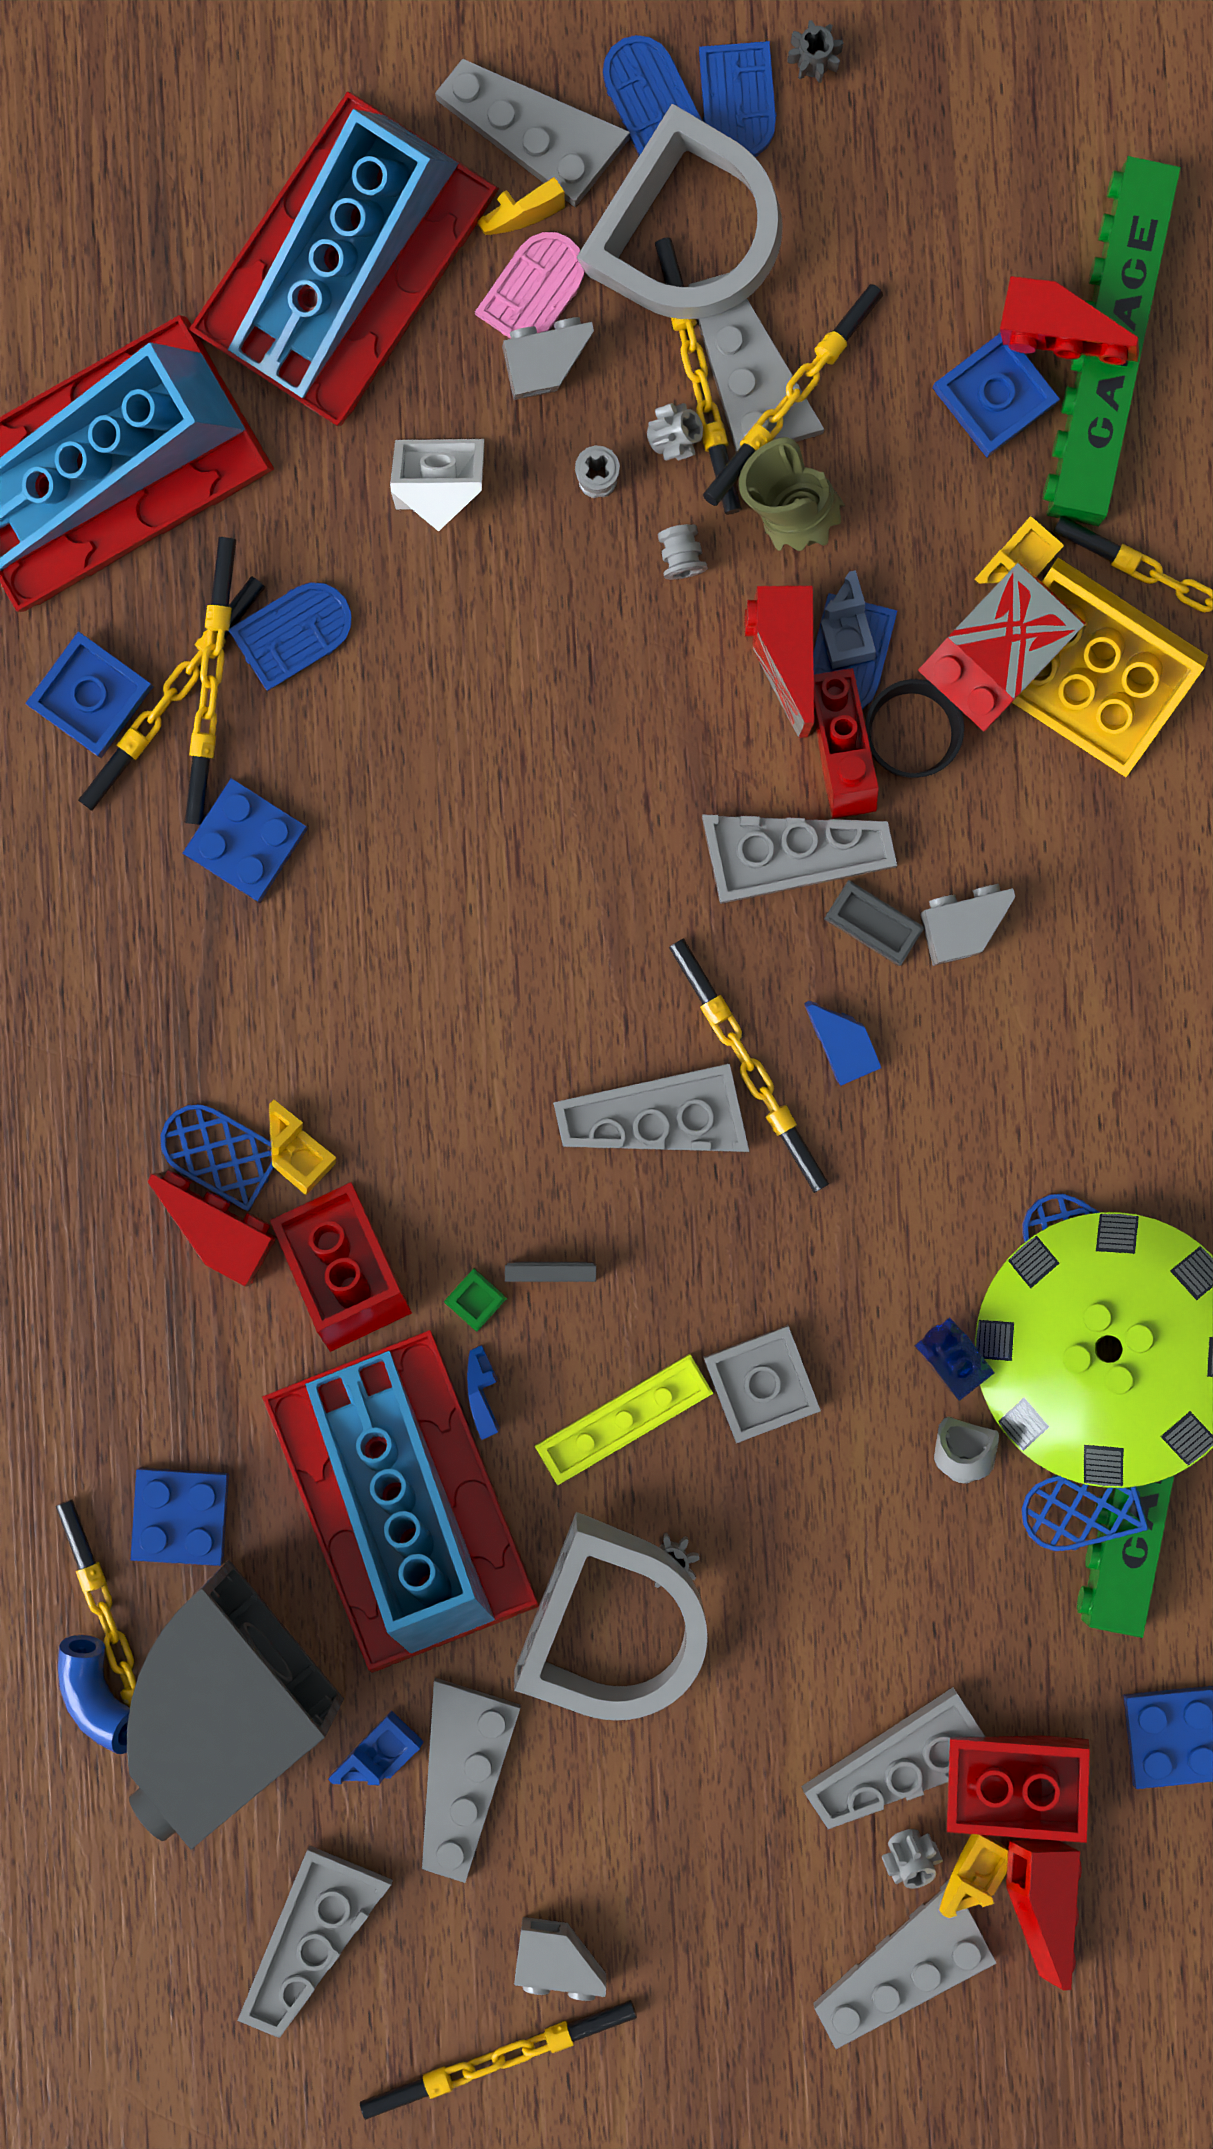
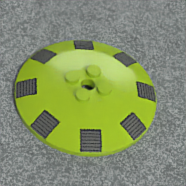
[975,1212,1213,1488]

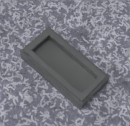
[824,880,925,966]
[505,1262,596,1282]

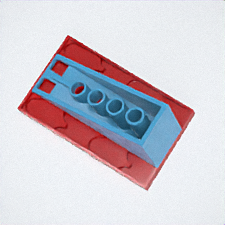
[189,91,499,426]
[0,315,274,612]
[262,1330,539,1673]

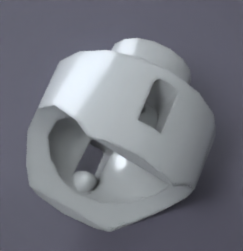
[934,1417,999,1483]

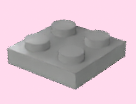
[703,1325,821,1443]

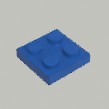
[932,332,1060,458]
[25,631,154,758]
[183,778,308,903]
[130,1468,229,1566]
[1123,1686,1213,1789]

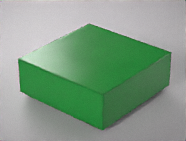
[444,1268,507,1332]

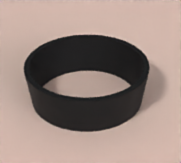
[865,679,964,778]

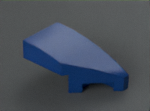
[804,1001,881,1086]
[467,1345,500,1440]
[328,1710,424,1785]

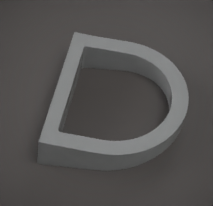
[576,104,783,319]
[514,1512,707,1720]

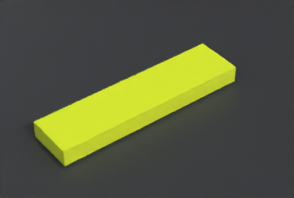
[535,1354,713,1485]

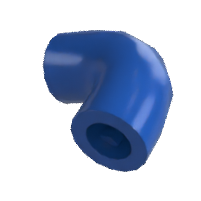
[58,1635,130,1754]

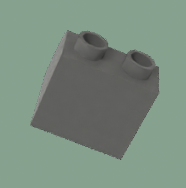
[127,1560,344,1850]

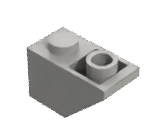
[502,317,594,400]
[920,884,1015,966]
[514,1917,606,2001]

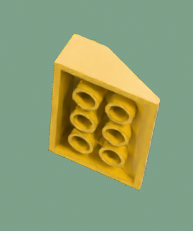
[1012,557,1208,777]

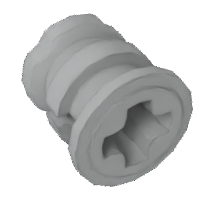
[575,445,620,498]
[658,524,708,580]

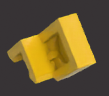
[477,177,565,235]
[975,516,1064,584]
[269,1100,336,1195]
[939,1834,1008,1918]

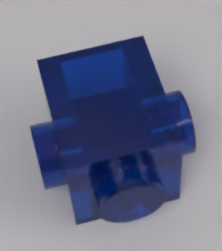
[914,1317,995,1401]

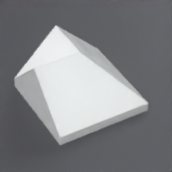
[390,439,484,531]

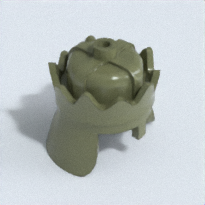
[739,437,845,551]

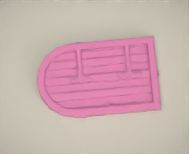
[475,232,584,339]

